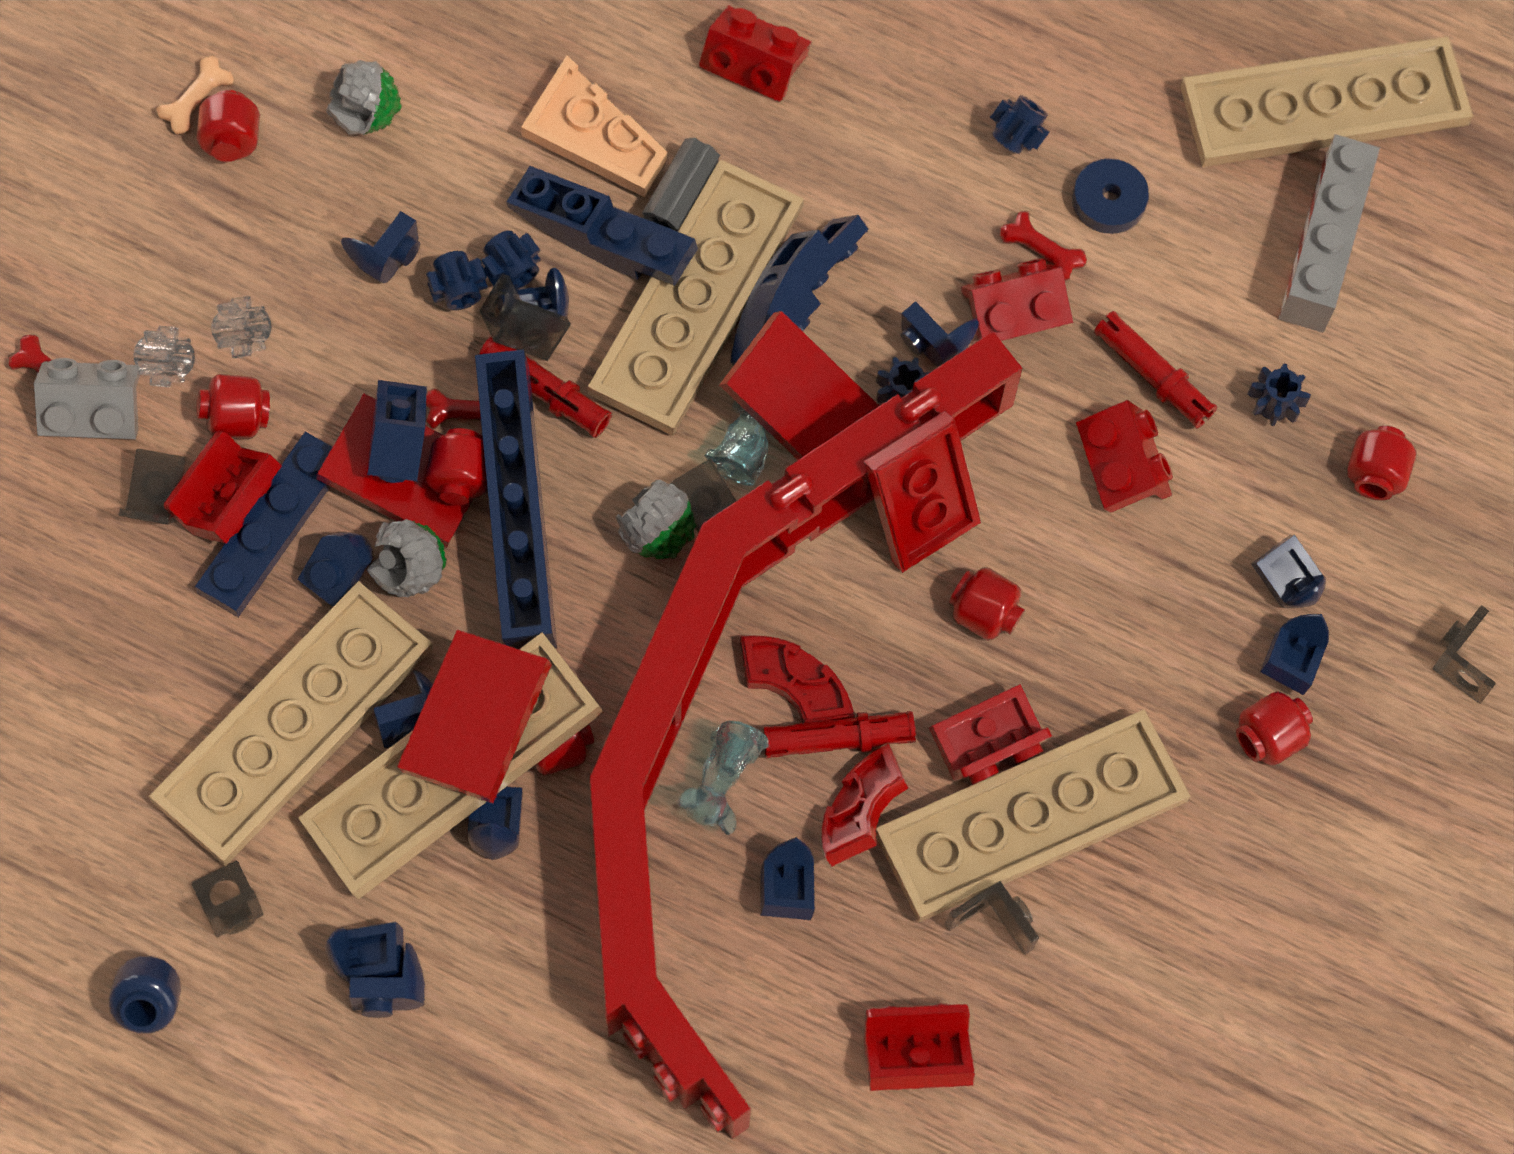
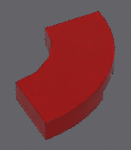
[740,635,855,723]
[821,743,908,867]

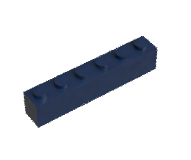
[475,349,557,649]

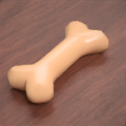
[156,56,234,134]

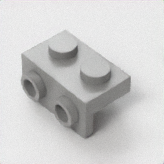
[34,358,140,439]

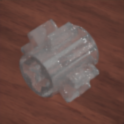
[211,296,272,358]
[134,326,195,387]

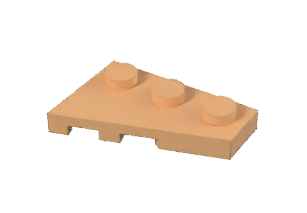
[521,56,667,197]

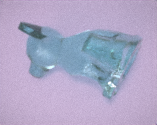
[704,400,768,486]
[677,720,769,835]

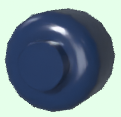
[109,956,181,1034]

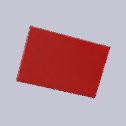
[719,311,879,460]
[316,393,474,548]
[864,411,981,573]
[397,630,552,803]

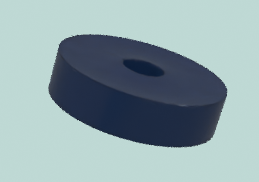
[1072,159,1149,234]

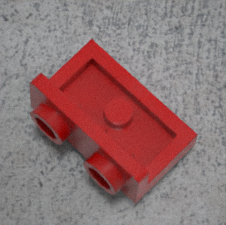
[699,5,812,101]
[961,259,1073,341]
[1076,400,1173,513]
[164,431,282,544]
[928,684,1052,785]
[864,1004,975,1091]

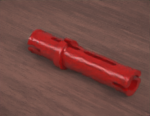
[1094,311,1218,429]
[479,334,612,438]
[763,711,916,759]

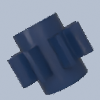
[990,95,1050,154]
[481,230,541,290]
[426,251,487,310]
[876,357,930,403]
[1247,363,1311,426]

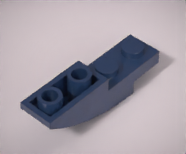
[506,166,698,286]
[730,215,869,366]

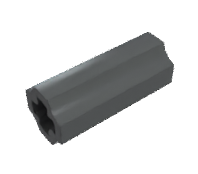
[642,138,720,232]

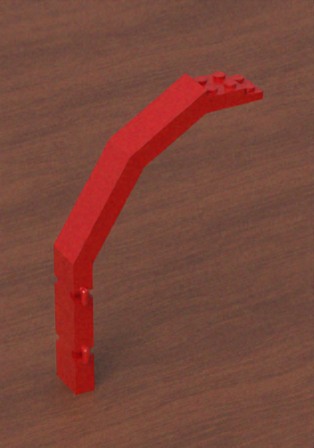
[590,331,1023,1139]

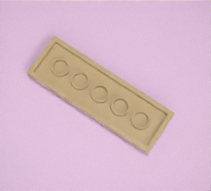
[1180,36,1473,167]
[588,159,804,436]
[149,581,433,867]
[298,632,604,900]
[875,709,1191,923]

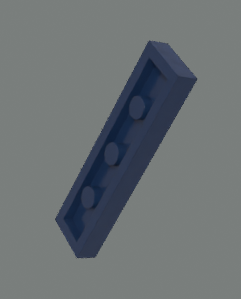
[195,431,332,618]

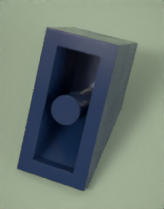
[368,380,427,483]

